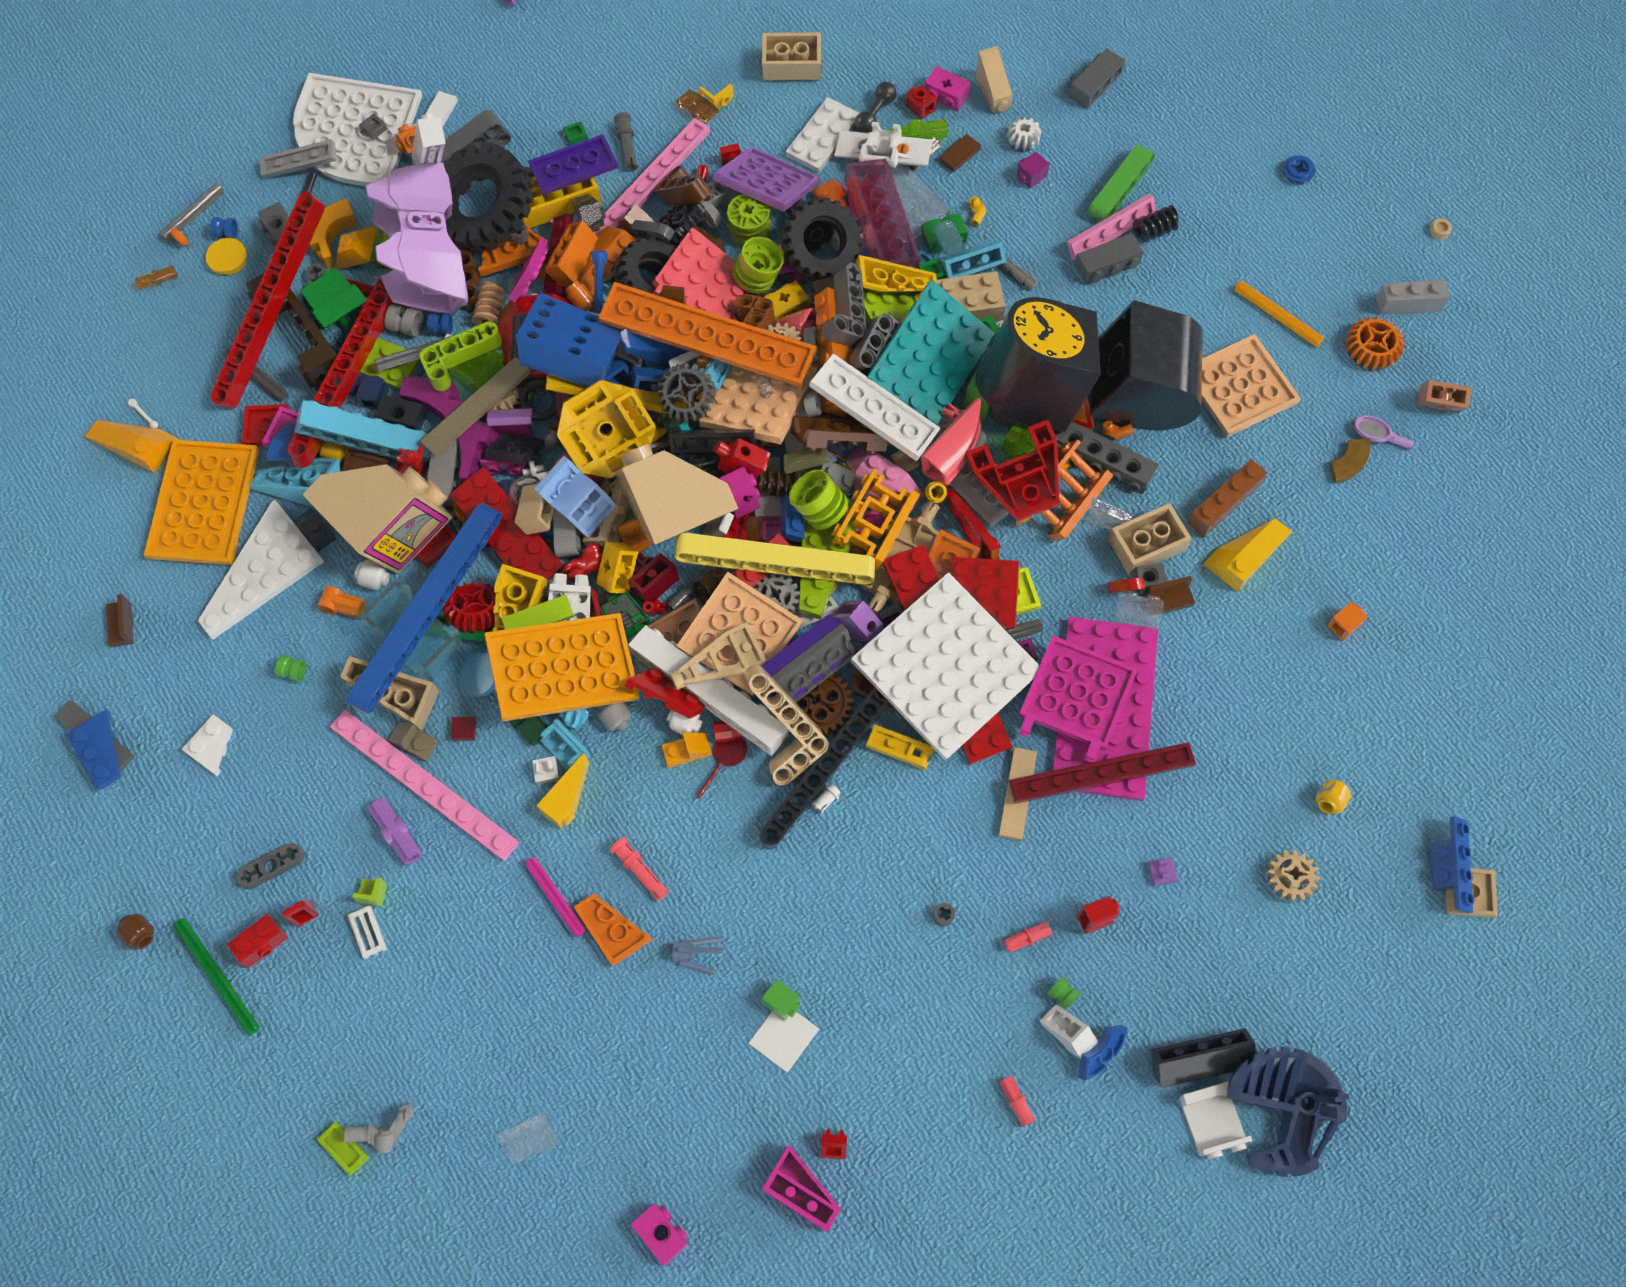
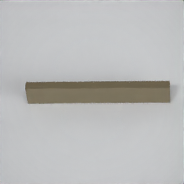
[420,357,531,457]

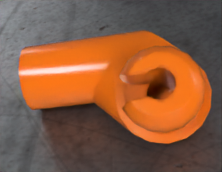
[1102,421,1134,440]

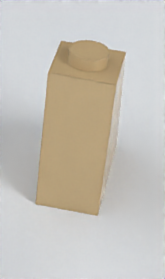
[976,46,1012,114]

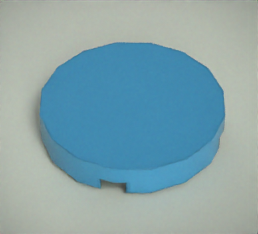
[459,653,495,698]

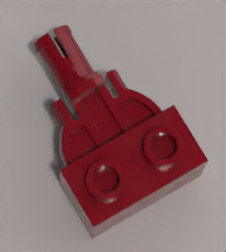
[628,553,680,604]

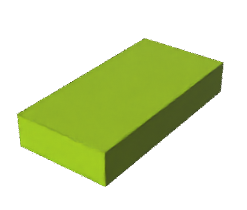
[317,1121,370,1176]

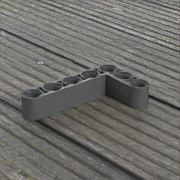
[849,313,901,372]

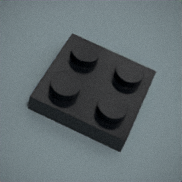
[485,432,545,466]

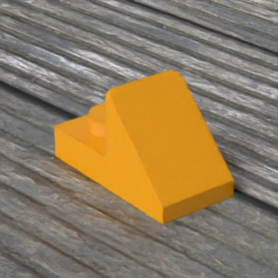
[662,732,712,768]

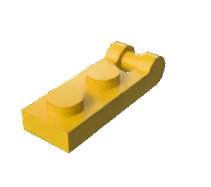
[866,725,934,770]

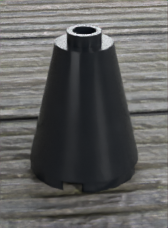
[786,199,835,252]

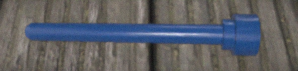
[591,250,608,314]

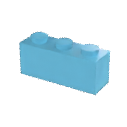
[938,241,1007,279]

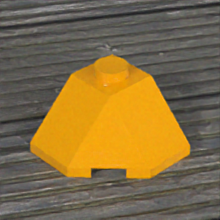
[335,226,377,270]

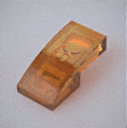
[676,89,719,124]

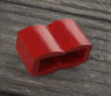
[1077,896,1120,934]

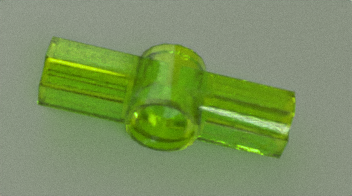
[887,119,948,139]

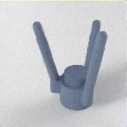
[672,936,725,975]

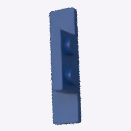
[1430,816,1474,913]

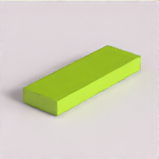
[502,595,574,630]

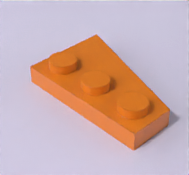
[574,894,653,967]

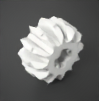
[1007,116,1041,152]

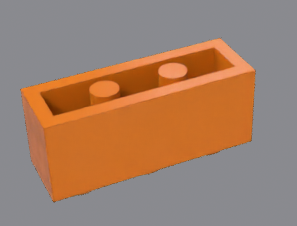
[544,220,598,287]

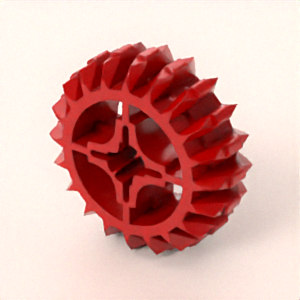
[443,581,496,634]

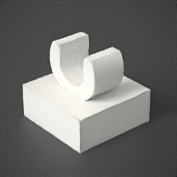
[532,756,560,785]

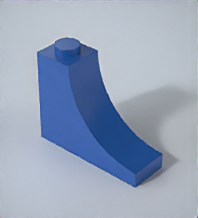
[620,329,689,368]

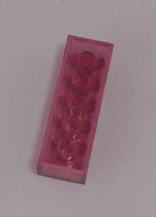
[844,158,921,269]

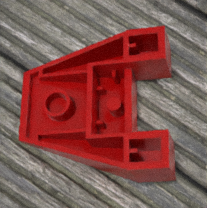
[966,419,1060,521]

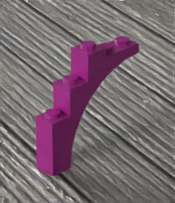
[399,376,498,484]

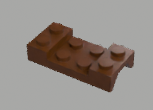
[790,416,888,454]

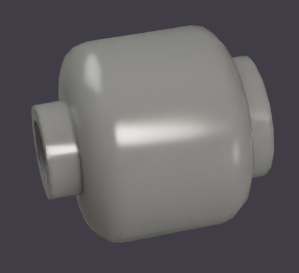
[598,702,632,732]

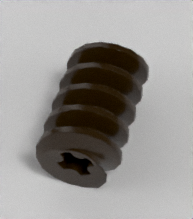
[756,467,804,497]

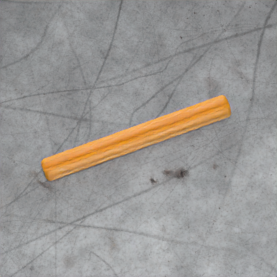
[1234,280,1324,347]

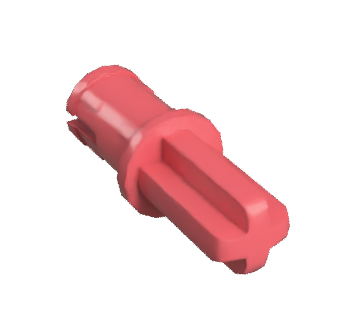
[1004,921,1052,952]
[1000,1076,1036,1127]

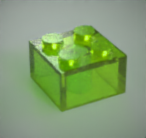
[447,343,505,394]

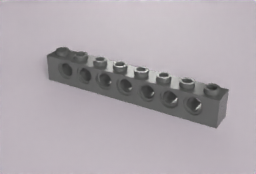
[991,409,1159,494]

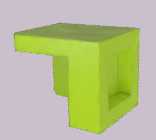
[352,877,387,907]

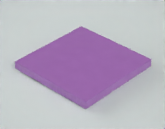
[712,147,820,212]

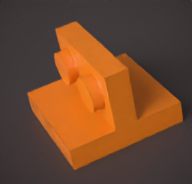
[929,529,981,579]

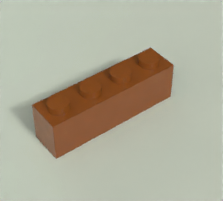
[1188,459,1268,538]

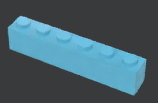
[294,400,430,467]

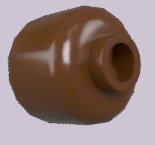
[116,914,155,950]

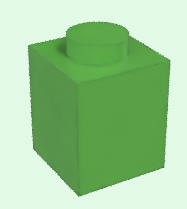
[762,979,801,1021]

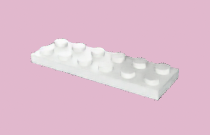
[809,354,940,461]

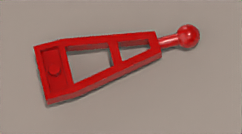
[930,480,1001,559]

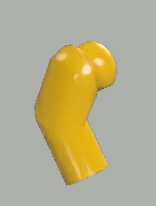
[969,196,986,227]

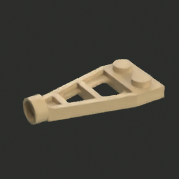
[670,622,766,690]

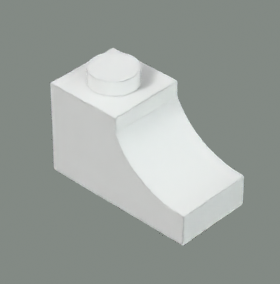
[1040,1004,1098,1060]

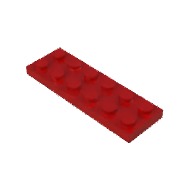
[449,467,565,581]

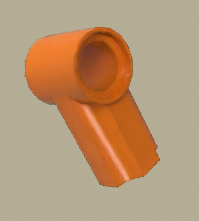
[317,586,366,619]

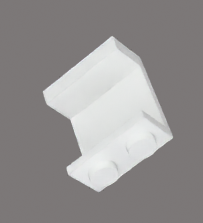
[1179,1081,1252,1160]

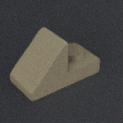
[387,722,439,762]

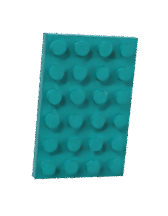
[866,279,995,425]

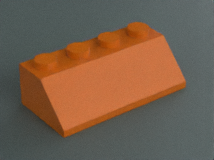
[563,226,637,296]

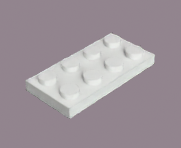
[786,97,859,173]

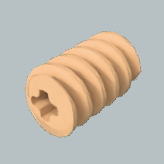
[472,281,506,326]

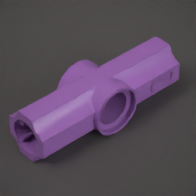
[368,798,423,865]

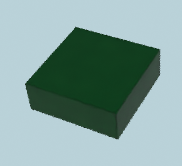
[518,716,548,745]

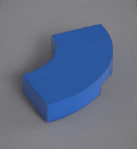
[267,421,310,461]
[1078,1025,1128,1081]

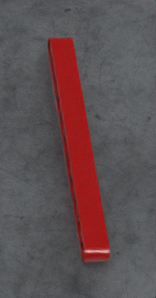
[211,192,325,410]
[288,275,396,468]

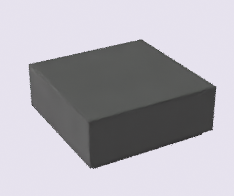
[359,113,388,140]

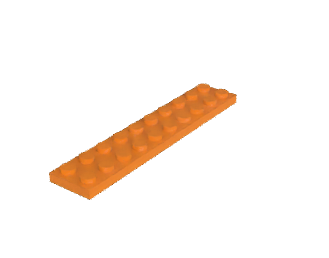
[598,282,817,387]

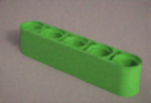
[1087,144,1155,222]

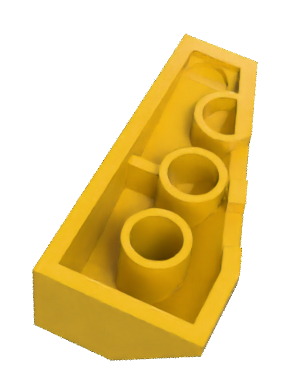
[855,255,937,292]
[1203,518,1292,592]
[493,564,550,631]

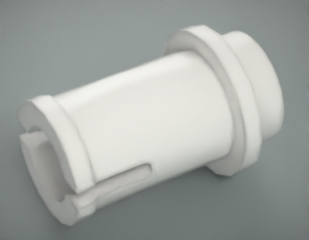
[811,783,841,813]

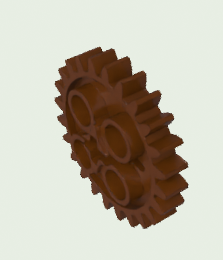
[782,673,854,740]

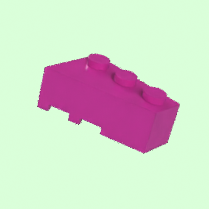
[762,1144,841,1233]

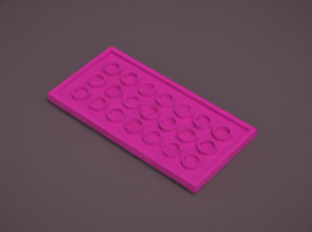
[1052,617,1158,801]

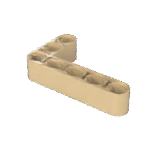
[745,665,828,786]

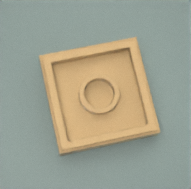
[1445,868,1498,918]

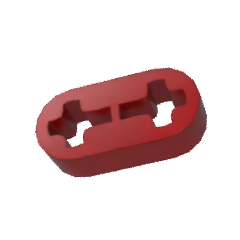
[1108,578,1145,593]

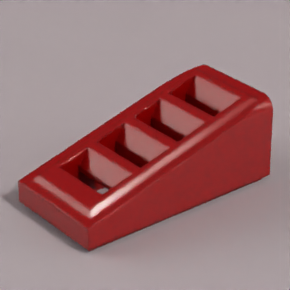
[282,900,319,927]

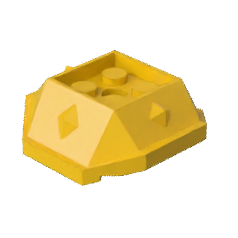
[557,379,656,478]

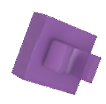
[1148,857,1178,886]

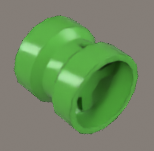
[275,655,307,682]
[1047,976,1081,1010]

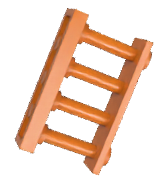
[1041,440,1113,542]

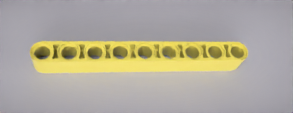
[675,533,875,585]

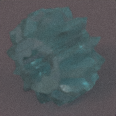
[933,219,964,257]

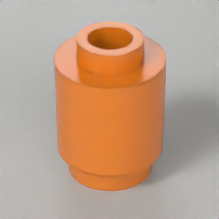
[565,280,594,311]

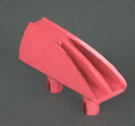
[921,398,982,485]

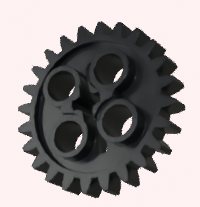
[656,202,705,245]

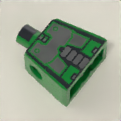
[600,591,651,639]

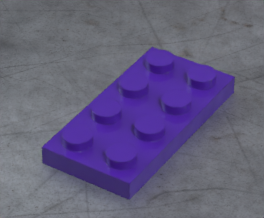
[528,134,618,195]

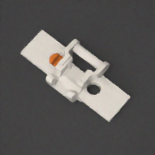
[834,122,933,168]

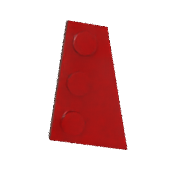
[624,668,706,719]

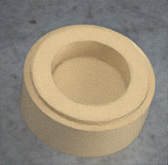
[1429,219,1452,240]

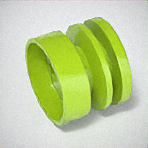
[727,194,771,248]
[733,237,784,294]
[789,470,848,529]

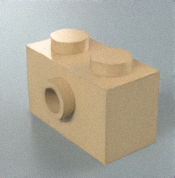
[515,483,554,535]

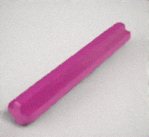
[525,857,586,938]

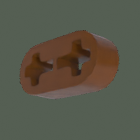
[746,516,763,542]

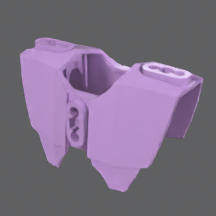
[365,163,468,315]

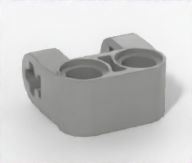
[701,180,739,229]

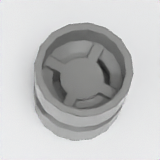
[385,303,424,337]

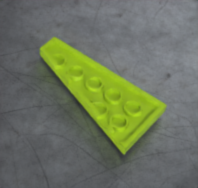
[799,502,866,620]

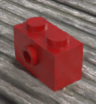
[227,914,289,968]

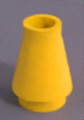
[924,481,947,503]

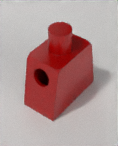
[713,439,770,478]

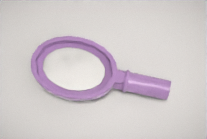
[1354,415,1414,450]

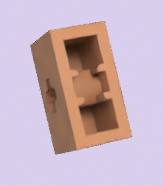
[1417,380,1472,412]

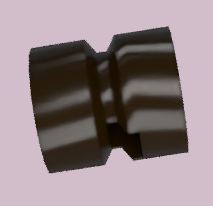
[693,567,730,604]

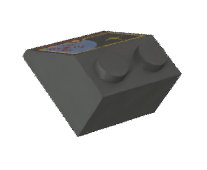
[805,449,856,496]

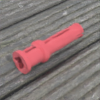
[609,837,669,901]

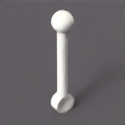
[128,399,158,429]

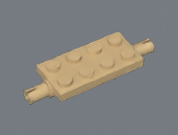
[863,501,940,616]

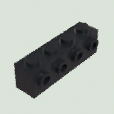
[1151,1028,1256,1088]

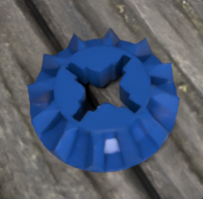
[1283,155,1316,184]

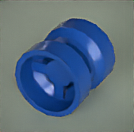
[210,217,238,239]
[427,313,453,335]

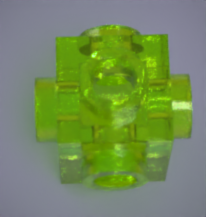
[1002,425,1035,459]

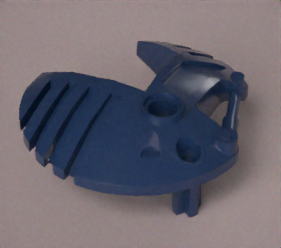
[1226,1047,1349,1177]

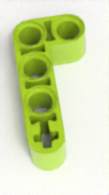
[419,322,502,391]

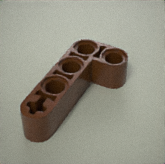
[655,165,711,207]

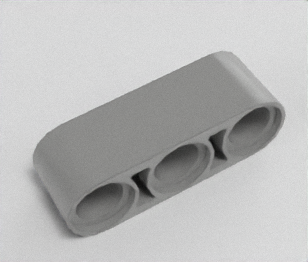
[553,509,581,558]

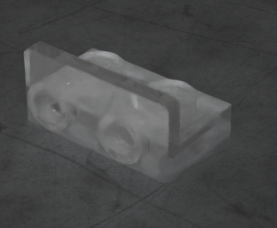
[1114,591,1164,631]

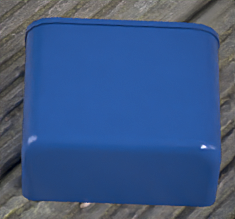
[516,292,623,388]

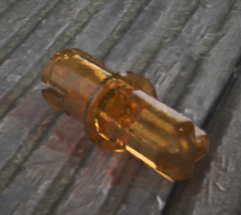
[135,265,178,289]

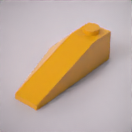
[85,420,179,474]

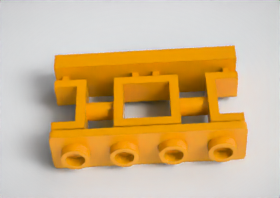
[831,468,920,571]

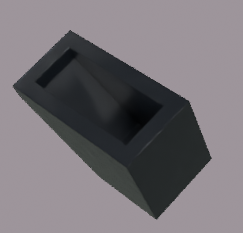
[293,508,336,552]

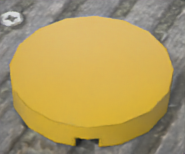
[205,238,248,275]

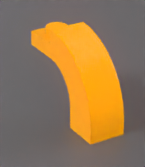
[310,198,357,270]

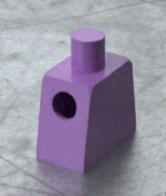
[832,600,883,642]

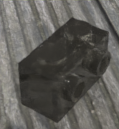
[570,193,606,232]

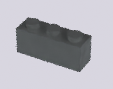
[1069,48,1125,109]
[1075,233,1143,285]

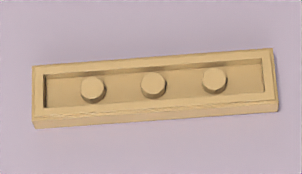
[999,747,1037,841]

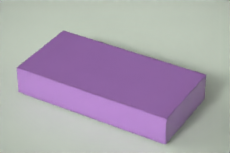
[487,408,532,426]

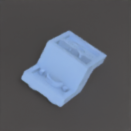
[534,456,616,538]

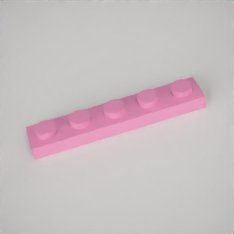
[1067,194,1156,261]

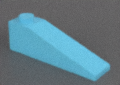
[249,458,340,507]

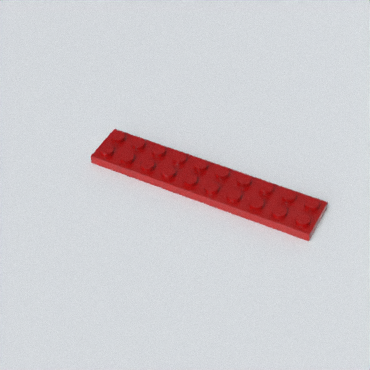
[883,544,1013,765]

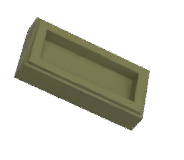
[783,448,828,474]

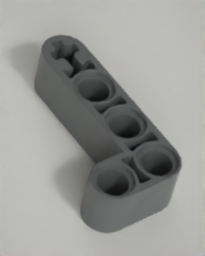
[440,110,511,165]
[821,263,867,346]

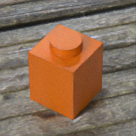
[1327,601,1368,641]

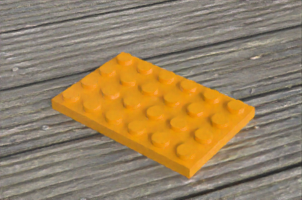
[144,440,259,565]
[484,613,640,722]

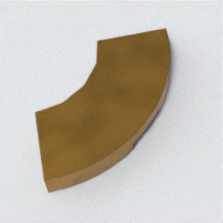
[1330,438,1370,484]

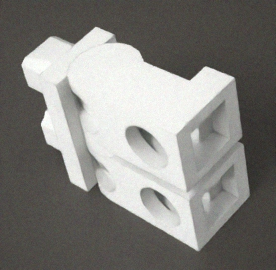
[548,573,591,621]

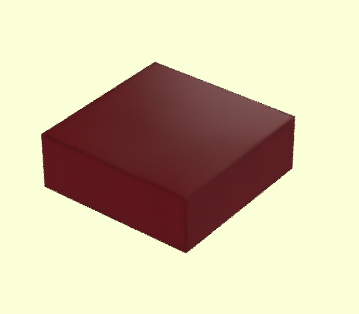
[451,717,476,741]

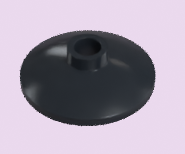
[677,453,719,470]

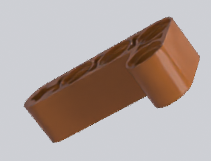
[733,294,775,368]

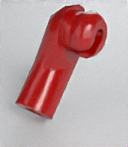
[643,600,667,617]

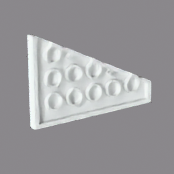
[198,500,324,639]

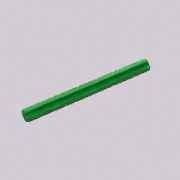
[173,918,260,1036]

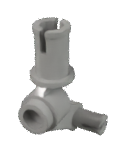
[344,1103,414,1153]

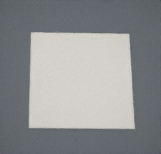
[749,1012,819,1073]

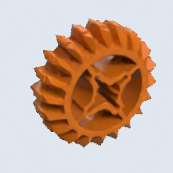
[1345,316,1405,370]

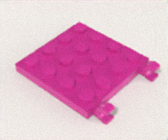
[1019,635,1138,763]

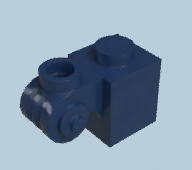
[348,373,389,410]

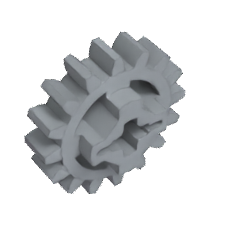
[754,573,800,614]

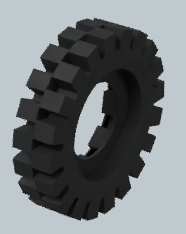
[442,143,534,254]

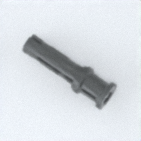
[614,112,638,172]

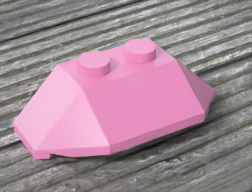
[847,449,924,512]

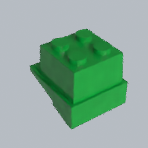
[301,268,367,331]

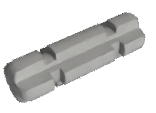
[1002,258,1038,290]

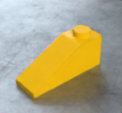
[537,754,589,829]

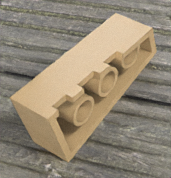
[340,656,439,732]

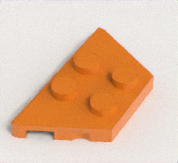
[478,226,549,277]

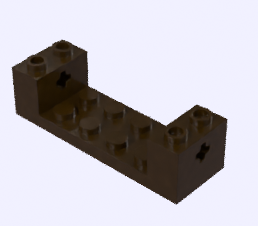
[246,273,337,392]

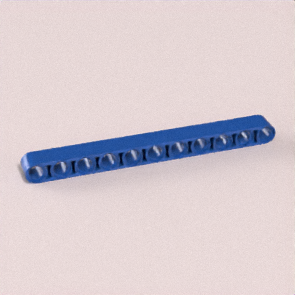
[347,503,502,714]

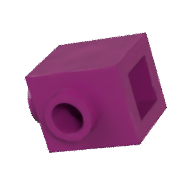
[1016,151,1050,189]

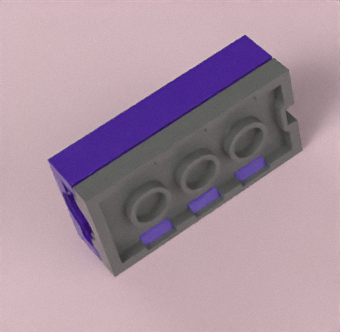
[761,614,856,710]

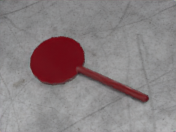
[696,738,747,799]

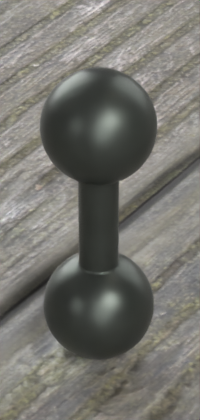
[855,82,897,133]

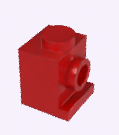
[906,85,937,120]

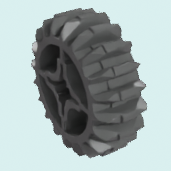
[657,363,716,423]

